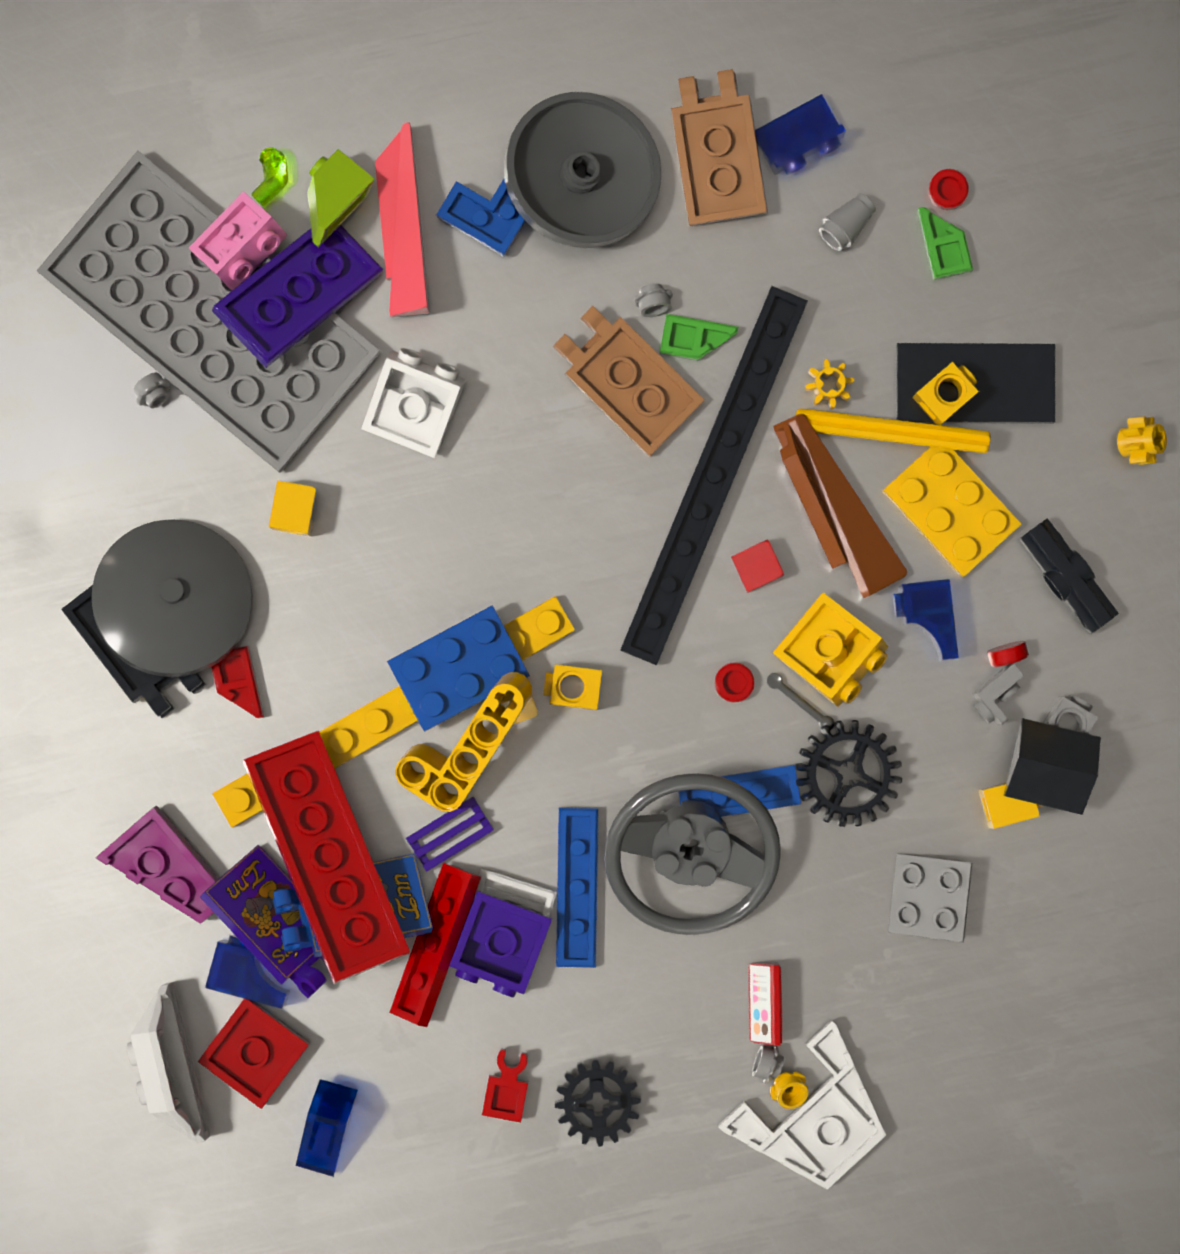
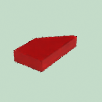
[211,646,264,719]

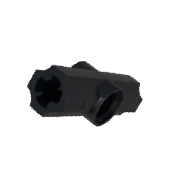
[1019,518,1119,634]

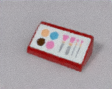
[748,963,782,1046]

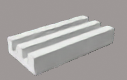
[471,868,557,917]

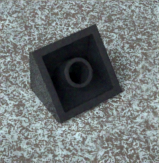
[1003,718,1101,815]

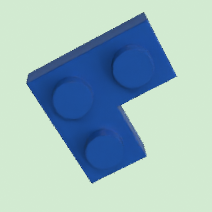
[436,179,526,257]

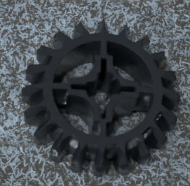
[795,720,902,827]

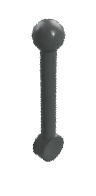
[767,673,835,731]

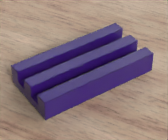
[406,796,494,872]

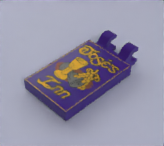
[200,845,327,998]

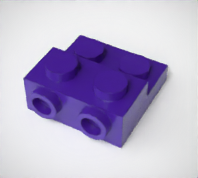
[449,890,553,998]

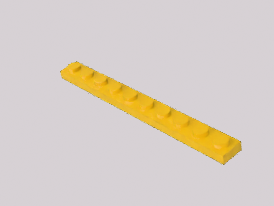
[212,596,575,828]

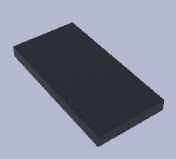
[896,343,1055,424]

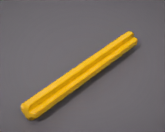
[795,408,991,453]

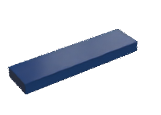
[556,808,598,968]

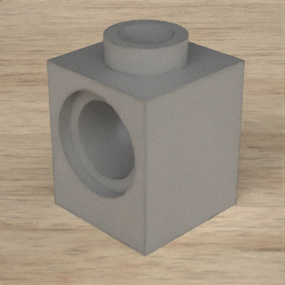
[1043,694,1099,734]

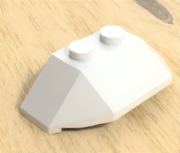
[127,982,210,1143]

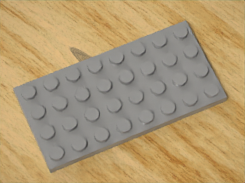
[37,150,381,473]

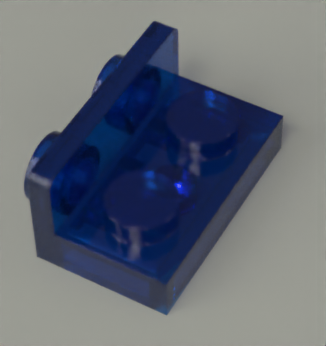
[755,94,846,175]

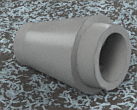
[819,193,876,251]

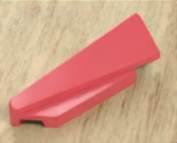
[375,122,429,317]

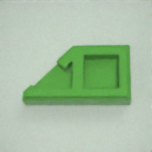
[917,207,973,280]
[659,314,738,361]

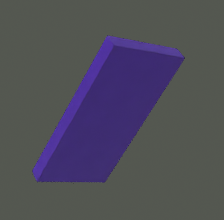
[212,225,383,368]

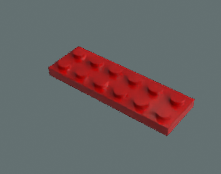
[243,730,410,984]

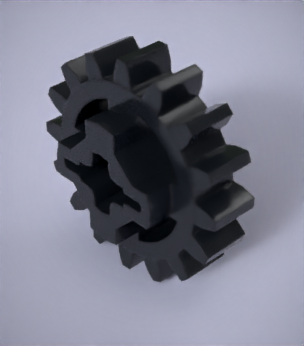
[555,1058,641,1147]

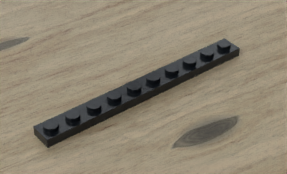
[620,286,808,666]

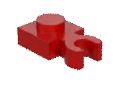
[482,1048,528,1123]

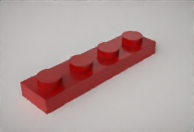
[389,863,481,1027]

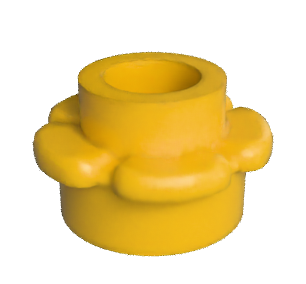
[770,1072,808,1109]

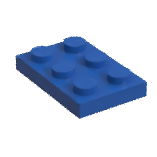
[387,605,530,732]

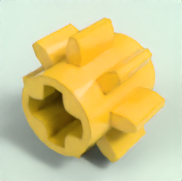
[804,359,855,410]
[1117,416,1167,465]

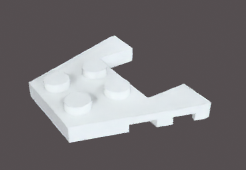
[718,1020,886,1190]

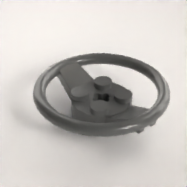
[604,773,781,935]

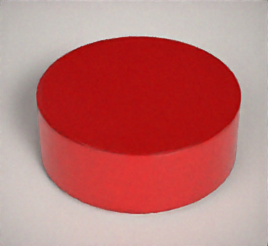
[928,169,969,210]
[987,641,1029,667]
[714,663,755,703]

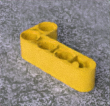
[395,672,532,812]

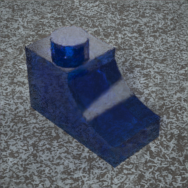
[893,579,959,661]
[205,935,290,1009]
[295,1079,358,1177]

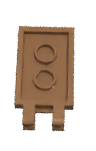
[671,69,768,226]
[553,306,704,457]

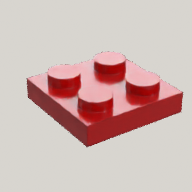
[197,996,310,1109]

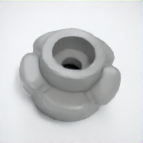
[635,284,673,317]
[133,372,170,409]
[752,1045,784,1084]

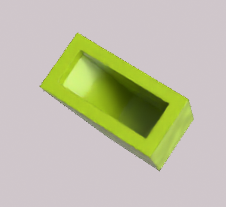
[307,149,374,247]

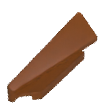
[773,414,907,598]

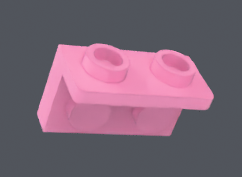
[189,191,287,291]

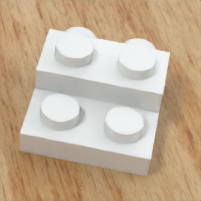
[361,348,466,458]

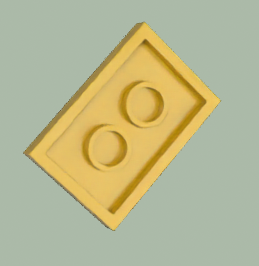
[882,447,1021,578]

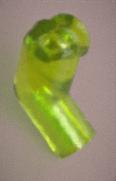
[250,147,289,208]

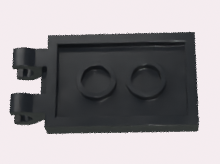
[61,585,206,719]

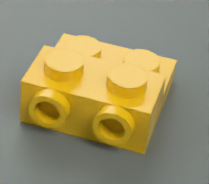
[773,592,889,707]

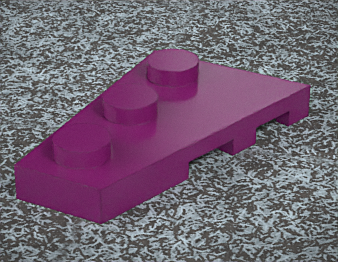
[95,806,219,924]

